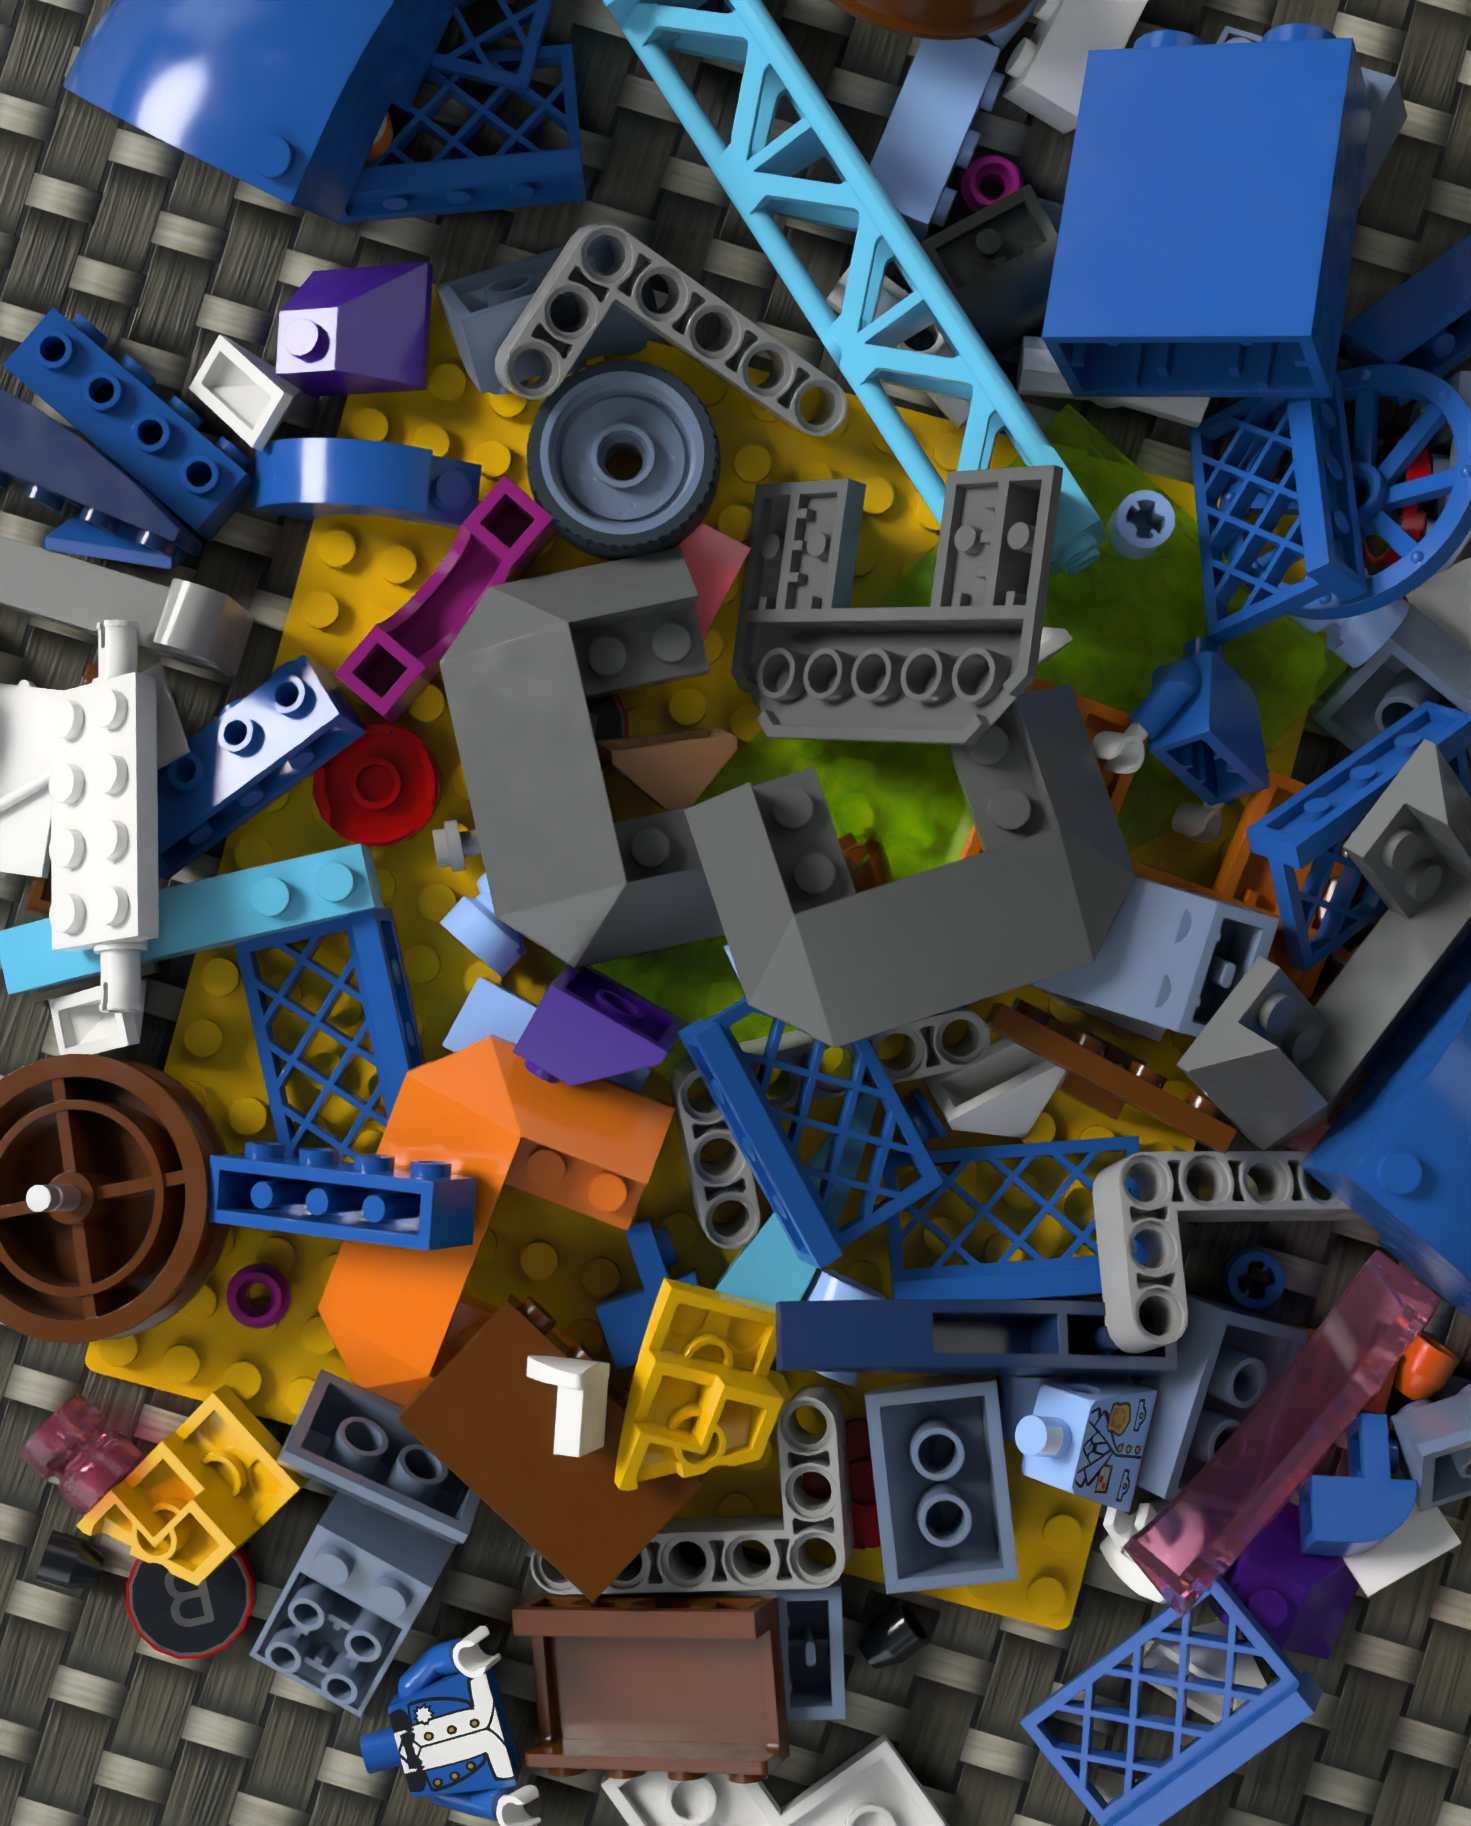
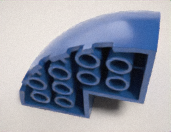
[62,0,458,222]
[1300,933,1471,1321]

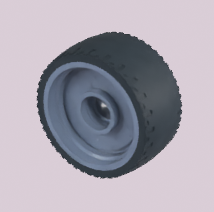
[526,359,721,561]

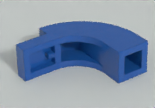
[250,438,482,530]

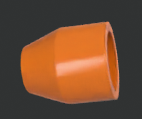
[1394,1331,1461,1401]

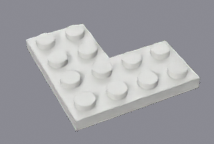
[601,1733,950,1826]

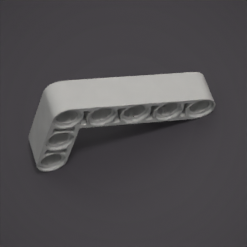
[495,224,847,436]
[0,535,255,677]
[670,1005,990,1249]
[1092,1151,1363,1354]
[530,1384,854,1595]

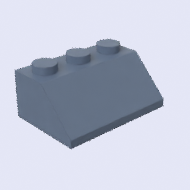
[435,235,660,395]
[1312,603,1471,780]
[1136,1293,1310,1516]
[276,1369,481,1544]
[864,1375,1019,1594]
[1389,1384,1471,1512]

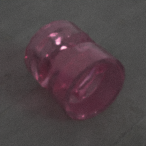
[18,1392,143,1517]

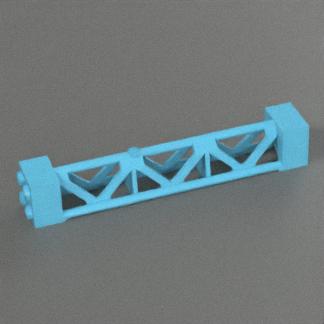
[602,0,1106,579]

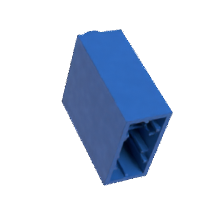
[1042,23,1372,398]

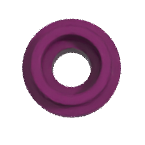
[960,155,1024,214]
[226,1263,292,1328]

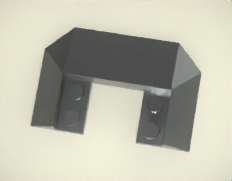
[731,465,1063,746]
[439,547,725,969]
[684,684,1136,1048]
[1176,739,1471,1151]

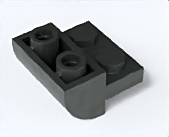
[919,184,1058,357]

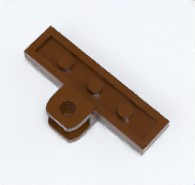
[983,998,1237,1154]

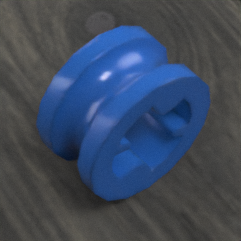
[902,1087,948,1150]
[1222,1248,1285,1309]

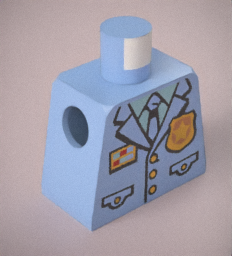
[1015,1378,1157,1512]

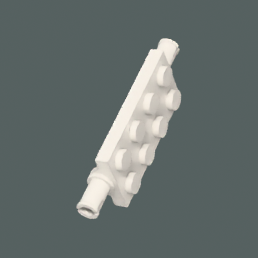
[49,619,159,1013]

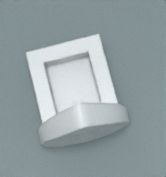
[526,1355,610,1457]

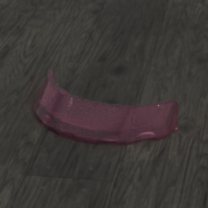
[1123,1250,1441,1617]

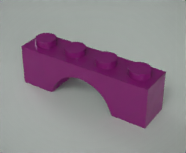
[334,475,557,724]

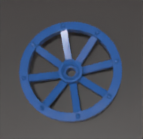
[1219,364,1471,620]

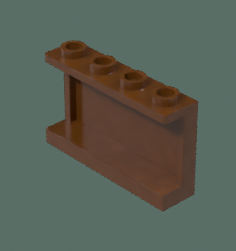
[397,1294,703,1603]
[512,1594,790,1784]

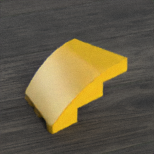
[614,1278,784,1491]
[76,1384,311,1586]

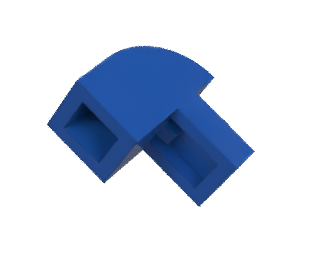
[595,1215,699,1370]
[1298,1413,1417,1556]

